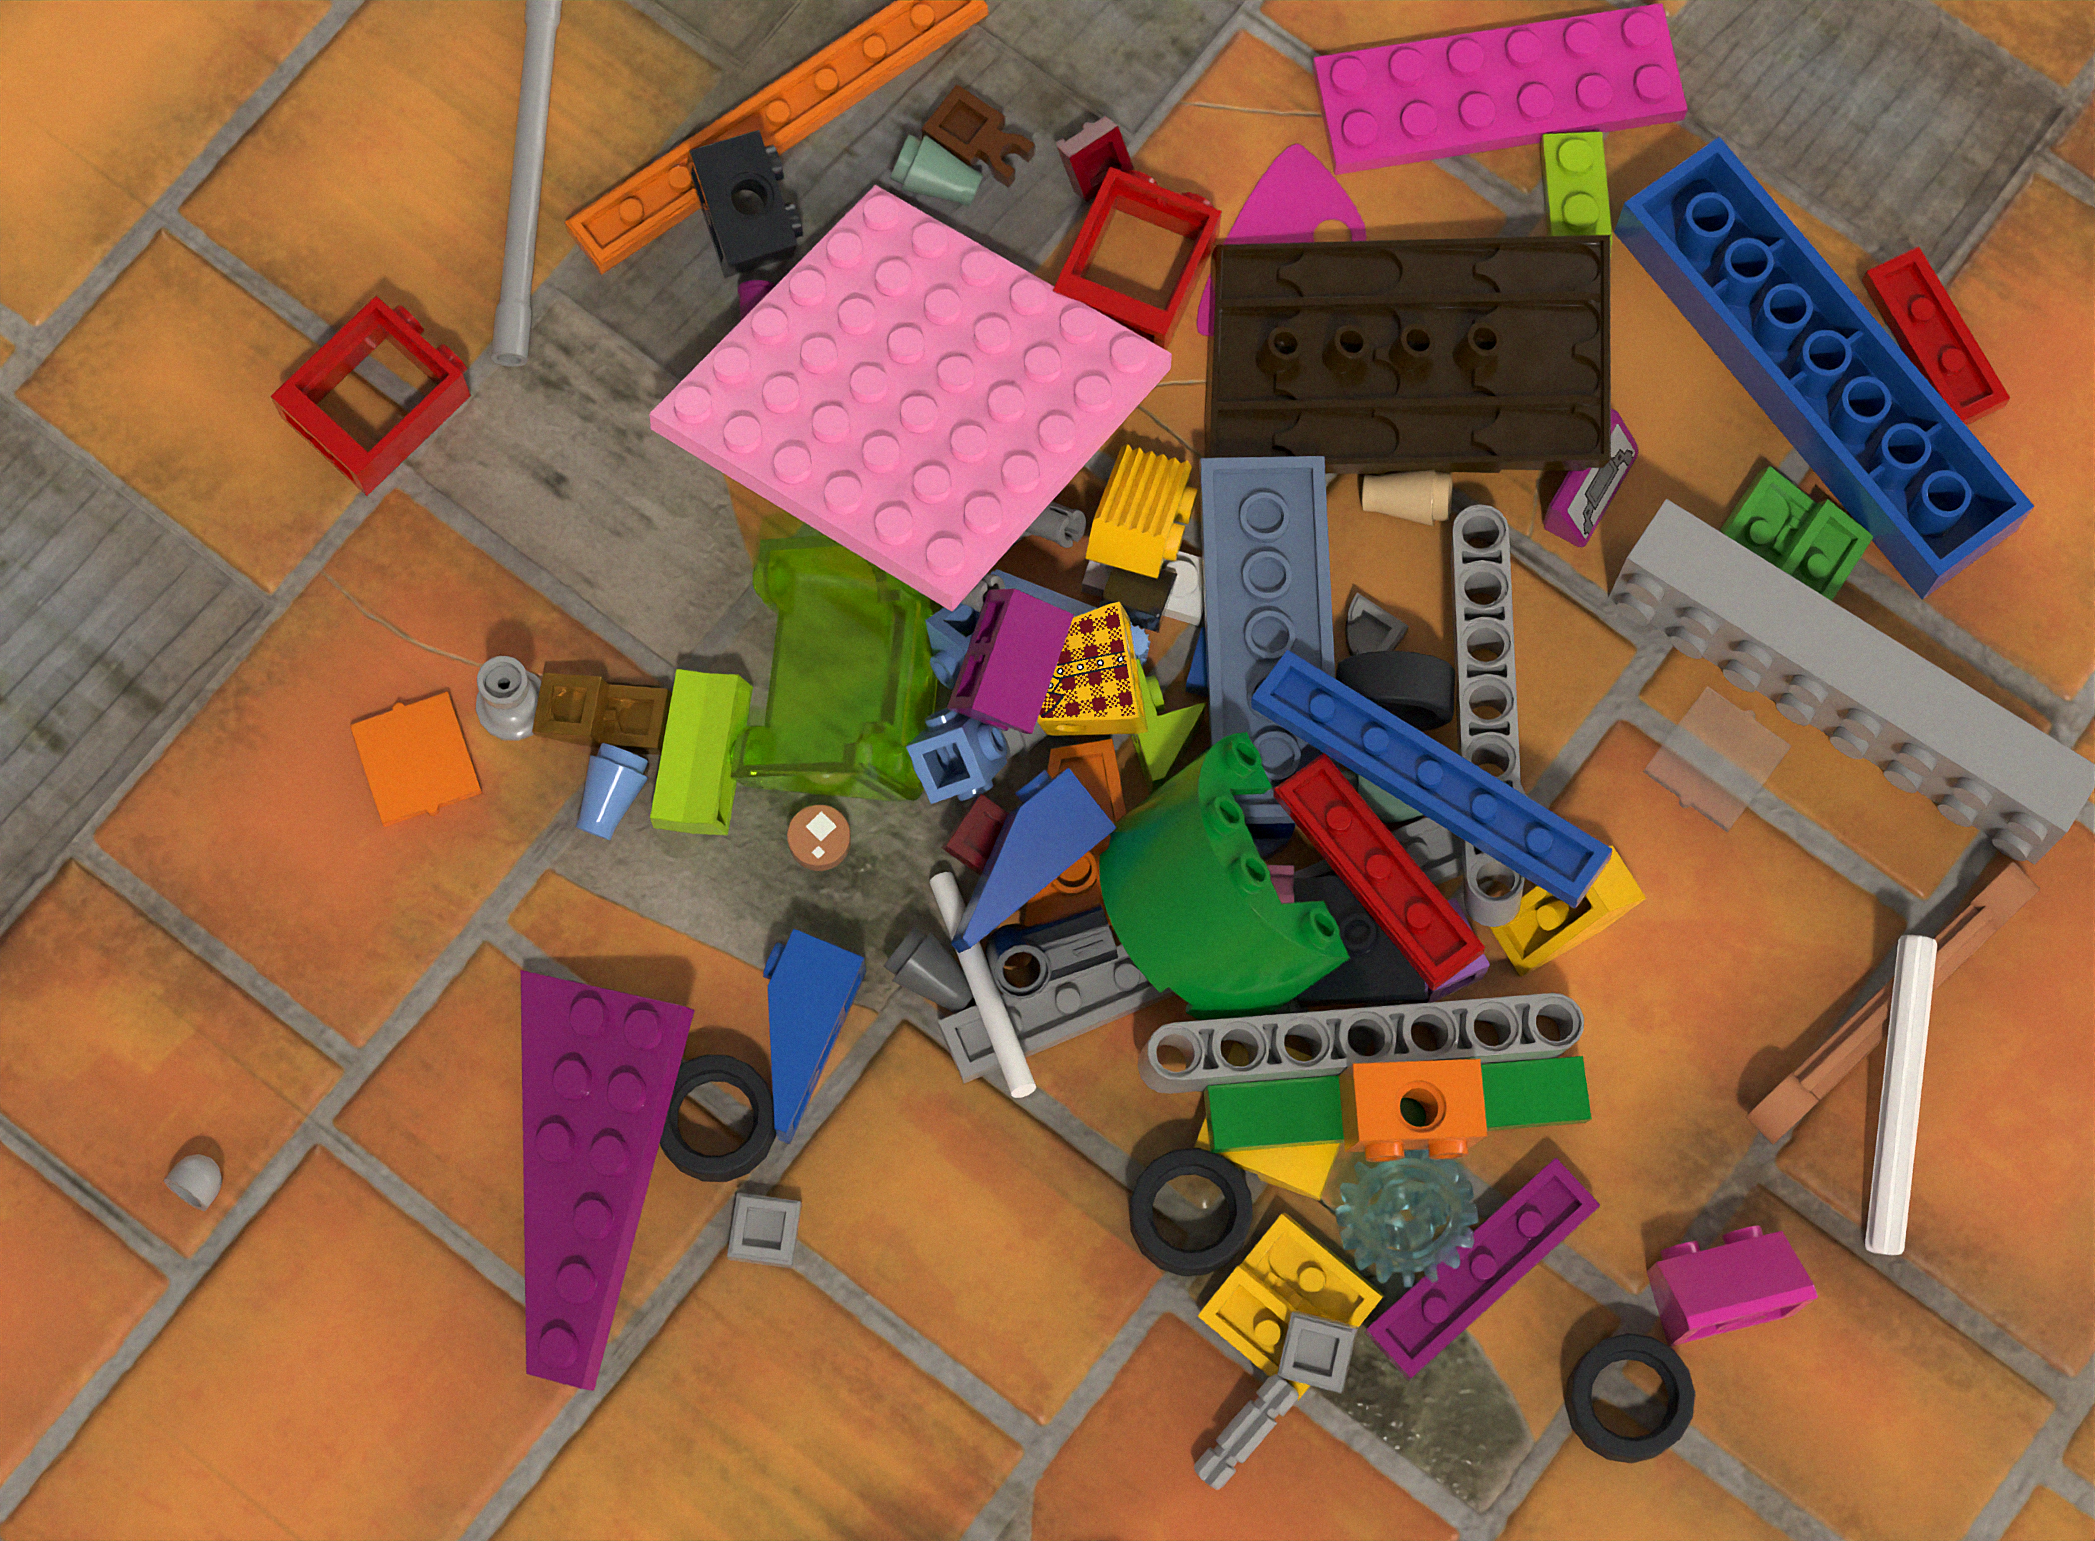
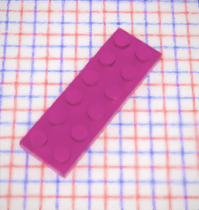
[1312,3,1688,175]

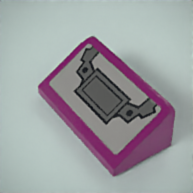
[1543,408,1639,548]

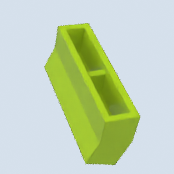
[650,669,753,836]

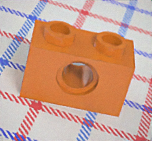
[1339,1059,1487,1162]

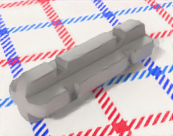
[1194,1374,1299,1490]

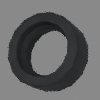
[1336,651,1455,732]
[660,1055,776,1182]
[1129,1148,1253,1276]
[1565,1333,1696,1463]

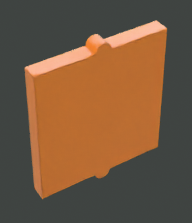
[349,691,482,827]

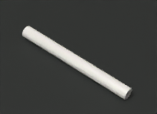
[930,872,1036,1098]

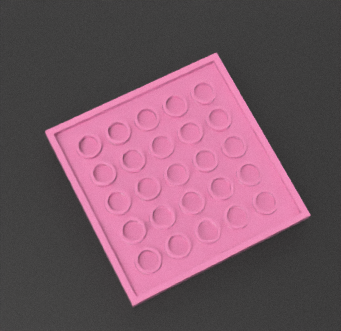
[649,185,1172,612]

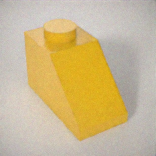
[1489,845,1647,977]

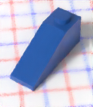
[951,768,1117,953]
[763,928,867,1144]

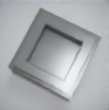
[727,1193,802,1269]
[1277,1310,1358,1393]

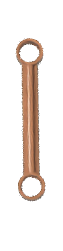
[1746,862,2041,1145]

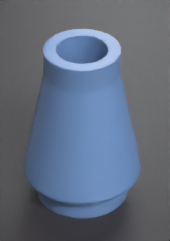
[575,743,648,841]

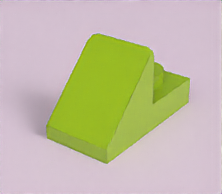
[1130,658,1206,795]

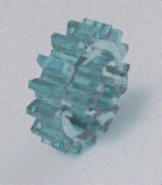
[1335,1149,1478,1287]

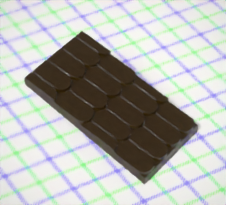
[1204,235,1611,474]

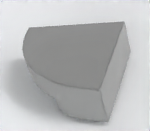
[1345,593,1409,656]

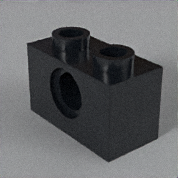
[686,130,803,278]

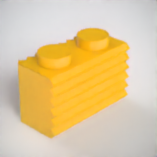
[1085,444,1198,579]

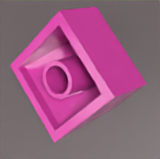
[1647,1225,1818,1347]

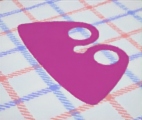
[1196,144,1367,336]

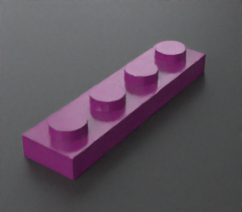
[1364,1158,1601,1381]

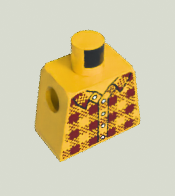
[1037,602,1148,736]

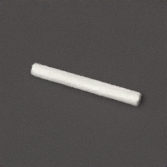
[1865,935,1937,1255]

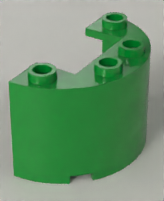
[1099,732,1350,1021]

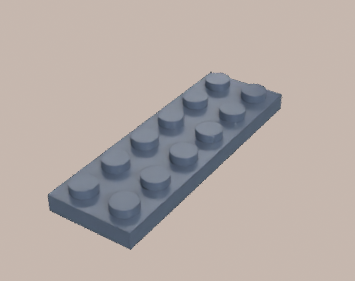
[1199,456,1340,824]

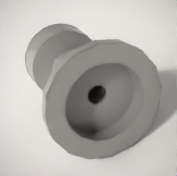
[476,656,541,741]

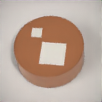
[787,805,851,871]

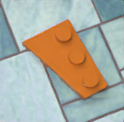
[1024,739,1126,931]

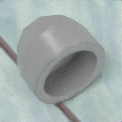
[164,1154,222,1211]

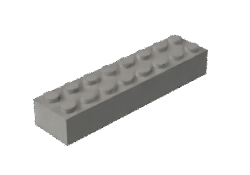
[1609,499,2095,865]

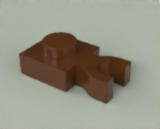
[921,84,1035,188]

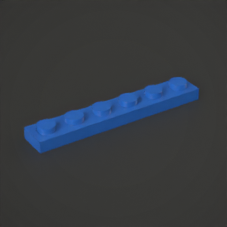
[1251,650,1613,909]

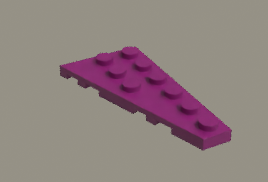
[521,970,695,1391]

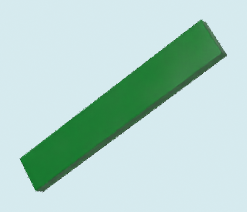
[1203,1056,1592,1153]

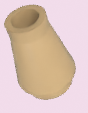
[1362,470,1453,527]

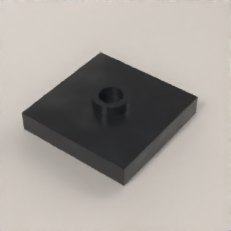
[1294,875,1428,1007]

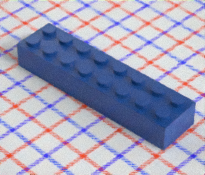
[1614,137,2034,600]

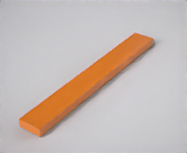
[565,0,988,275]

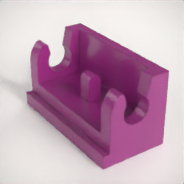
[947,588,1074,734]

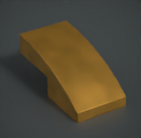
[532,673,672,755]

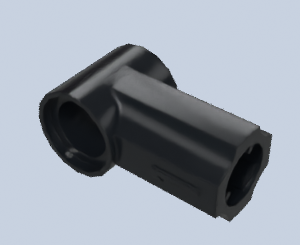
[985,902,1118,999]

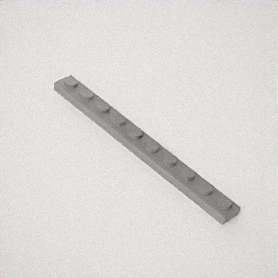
[938,785,1527,1084]

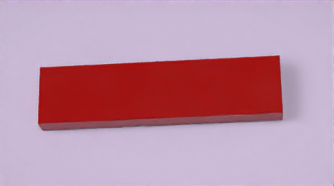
[1273,753,1485,991]

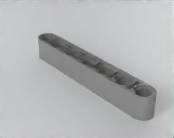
[1450,504,1525,927]
[1138,993,1584,1094]

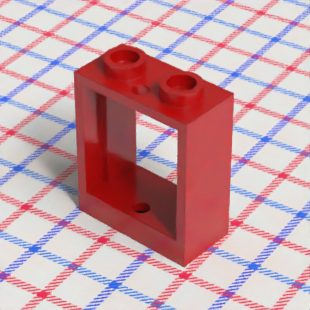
[1053,167,1222,351]
[270,296,471,496]

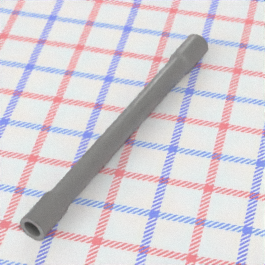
[491,0,562,367]

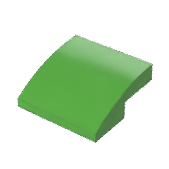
[1719,466,1873,601]

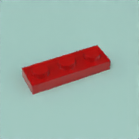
[1861,246,2010,425]

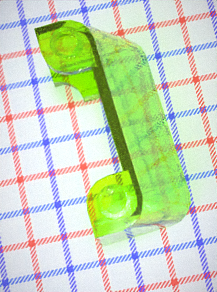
[730,535,944,802]

